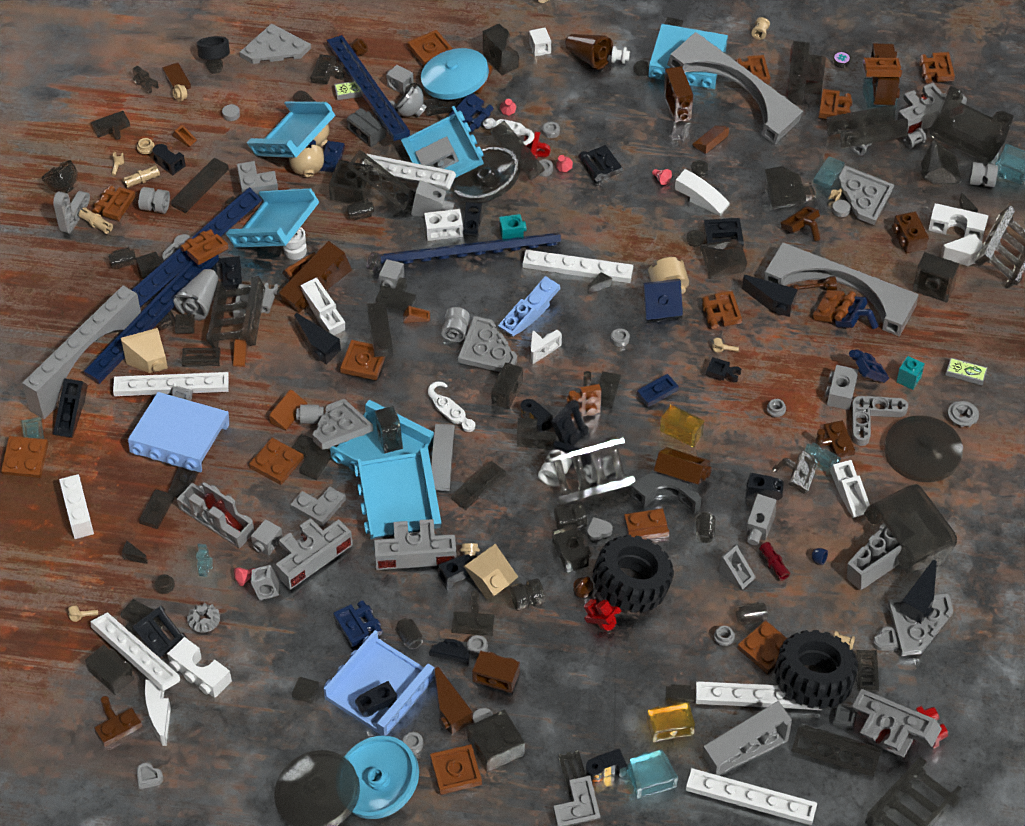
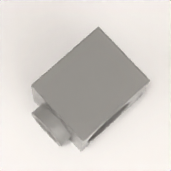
[386,65,414,94]
[379,259,404,291]
[251,519,283,556]
[251,565,279,600]

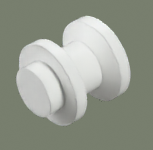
[611,46,630,64]

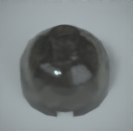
[42,160,78,193]

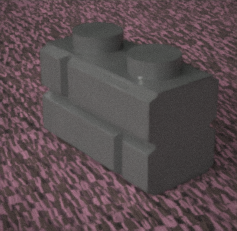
[347,108,386,147]

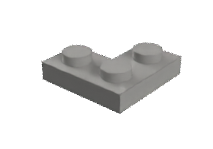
[290,487,346,527]
[553,776,601,826]

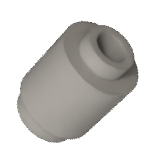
[296,405,324,424]

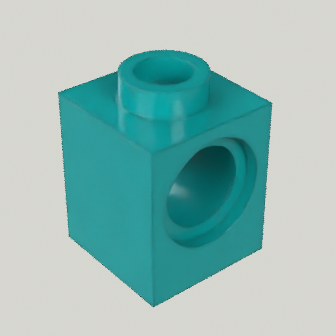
[499,214,527,239]
[896,356,925,390]

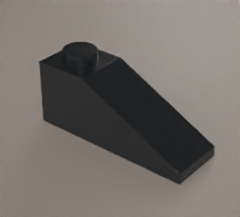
[742,274,798,317]
[294,313,341,365]
[53,378,88,438]
[899,559,937,624]

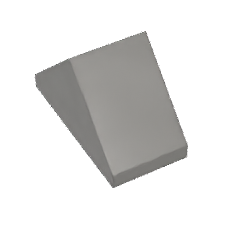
[719,545,756,590]

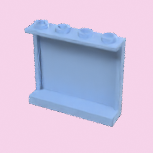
[128,392,229,473]
[324,630,435,736]

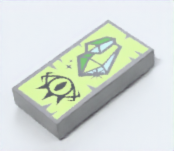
[334,81,363,100]
[946,358,988,386]

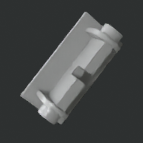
[579,452,622,485]

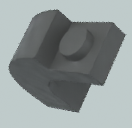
[630,472,701,513]

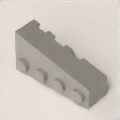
[847,512,921,590]
[702,701,792,775]

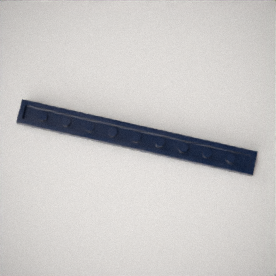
[327,35,410,141]
[132,187,262,308]
[379,233,561,264]
[84,255,219,384]

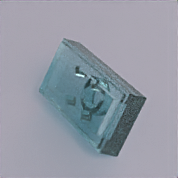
[813,156,845,189]
[22,417,44,439]

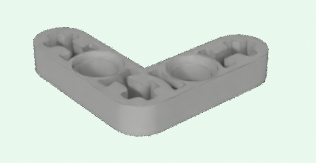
[53,191,90,234]
[852,396,908,446]

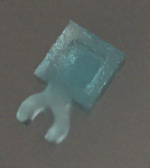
[805,442,841,468]
[196,544,213,577]

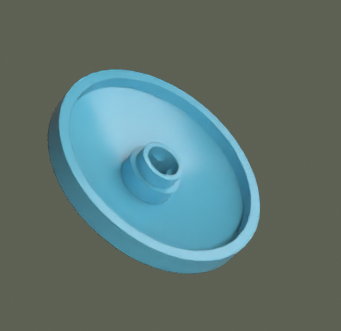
[421,48,489,100]
[336,736,419,819]

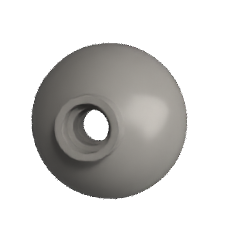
[395,85,427,117]

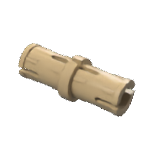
[123,165,160,189]
[79,207,113,234]

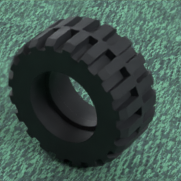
[592,535,674,613]
[774,630,858,709]

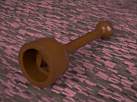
[792,276,837,291]

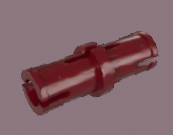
[759,542,791,581]

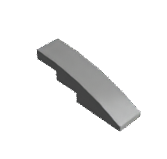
[431,424,455,491]

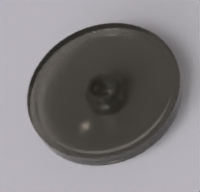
[451,147,520,203]
[884,416,963,483]
[274,750,360,826]

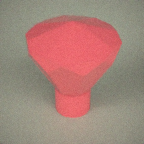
[499,99,516,116]
[556,155,573,172]
[652,169,672,186]
[234,567,255,586]

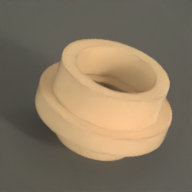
[172,84,187,102]
[137,138,155,154]
[460,543,480,556]

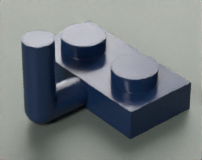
[309,140,345,173]
[835,297,878,329]

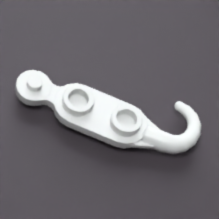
[483,118,534,146]
[427,381,475,432]

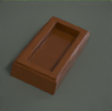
[162,62,191,90]

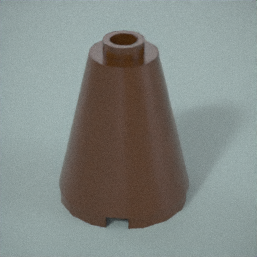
[565,34,613,69]

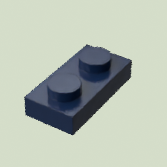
[637,374,679,407]

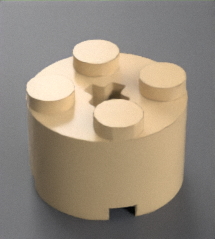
[648,257,689,294]

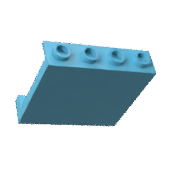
[648,24,728,89]
[247,101,335,158]
[401,106,484,178]
[226,188,319,247]
[330,400,434,472]
[354,447,441,539]

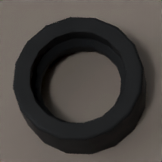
[197,36,230,60]

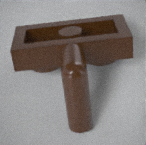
[780,206,821,241]
[815,420,855,459]
[94,696,142,747]

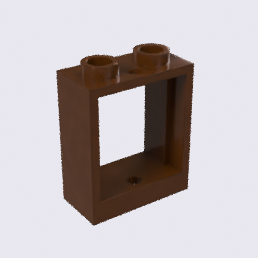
[663,66,693,122]
[654,447,712,485]

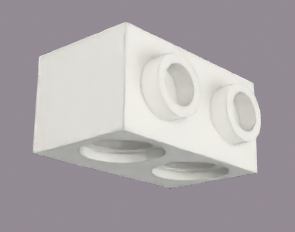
[424,209,463,241]

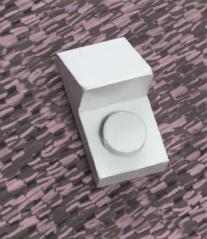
[531,330,562,364]

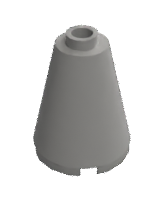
[174,269,219,320]

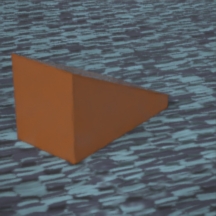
[172,125,197,147]
[403,306,430,323]
[233,339,248,367]

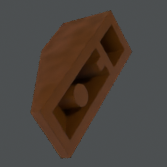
[435,667,473,735]

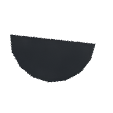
[429,639,470,664]

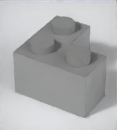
[237,161,278,201]

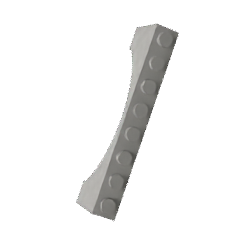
[667,32,803,145]
[764,243,919,337]
[22,286,141,419]

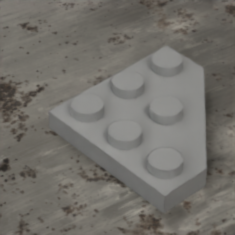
[240,23,311,64]
[838,166,894,225]
[458,316,517,375]
[312,399,373,450]
[888,593,953,656]

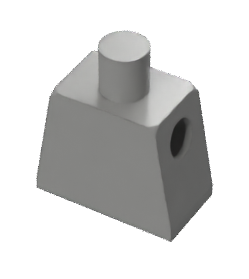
[411,180,455,217]
[747,494,777,545]

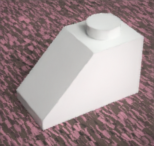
[941,234,986,266]

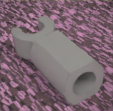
[258,282,278,314]

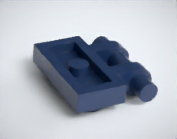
[449,93,494,133]
[849,349,890,383]
[333,600,383,647]

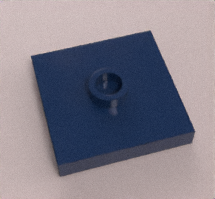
[643,279,683,320]

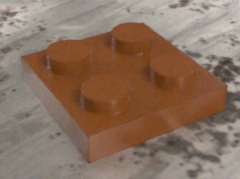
[407,30,453,66]
[340,340,388,380]
[1,436,49,478]
[249,438,304,485]
[737,620,787,675]
[430,744,482,795]

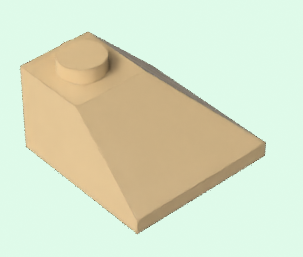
[121,328,168,373]
[463,544,518,600]

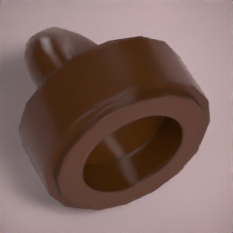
[352,38,368,56]
[573,576,593,598]

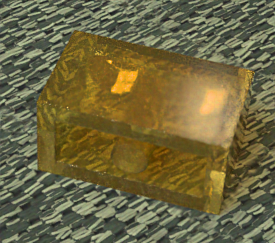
[660,405,705,448]
[647,703,695,742]

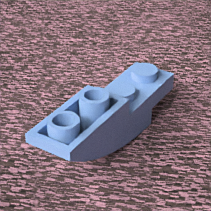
[498,276,561,336]

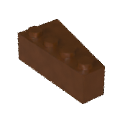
[871,43,900,105]
[279,241,352,313]

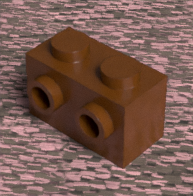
[892,211,929,254]
[472,650,520,693]

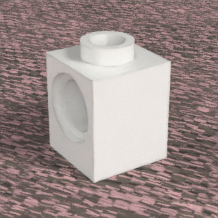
[529,28,551,57]

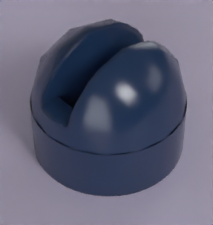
[812,548,828,565]

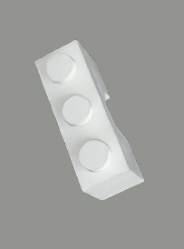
[928,203,988,242]
[59,474,94,539]
[167,637,232,698]

